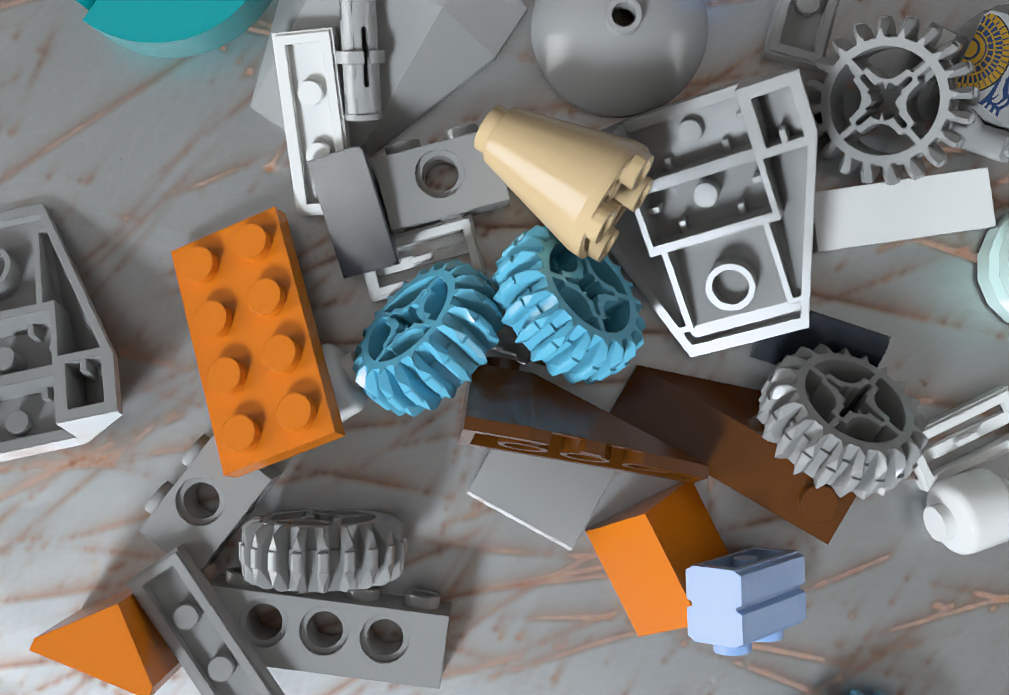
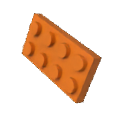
[171,206,346,478]

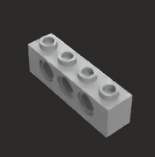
[209,567,452,689]

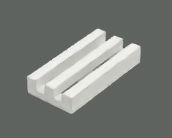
[364,215,486,303]
[914,385,1009,492]

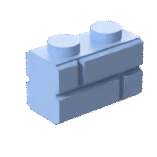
[686,546,807,656]

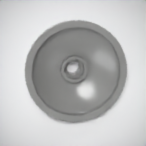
[531,0,708,118]

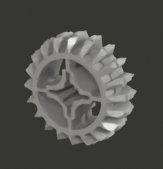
[806,15,980,185]
[756,343,929,500]
[239,509,407,594]

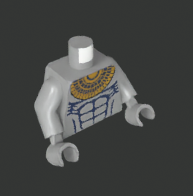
[914,4,1009,163]

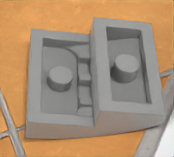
[466,449,616,551]

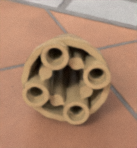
[474,105,654,262]

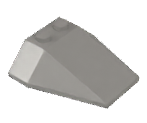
[250,0,528,157]
[600,67,818,357]
[0,203,122,462]

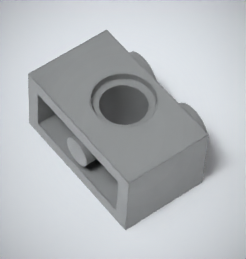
[373,124,510,234]
[138,434,283,571]

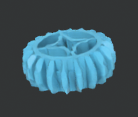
[491,225,646,385]
[352,259,504,417]

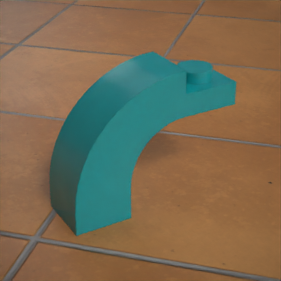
[75,0,273,58]

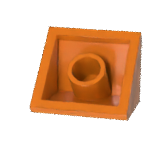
[585,481,729,637]
[29,589,182,695]

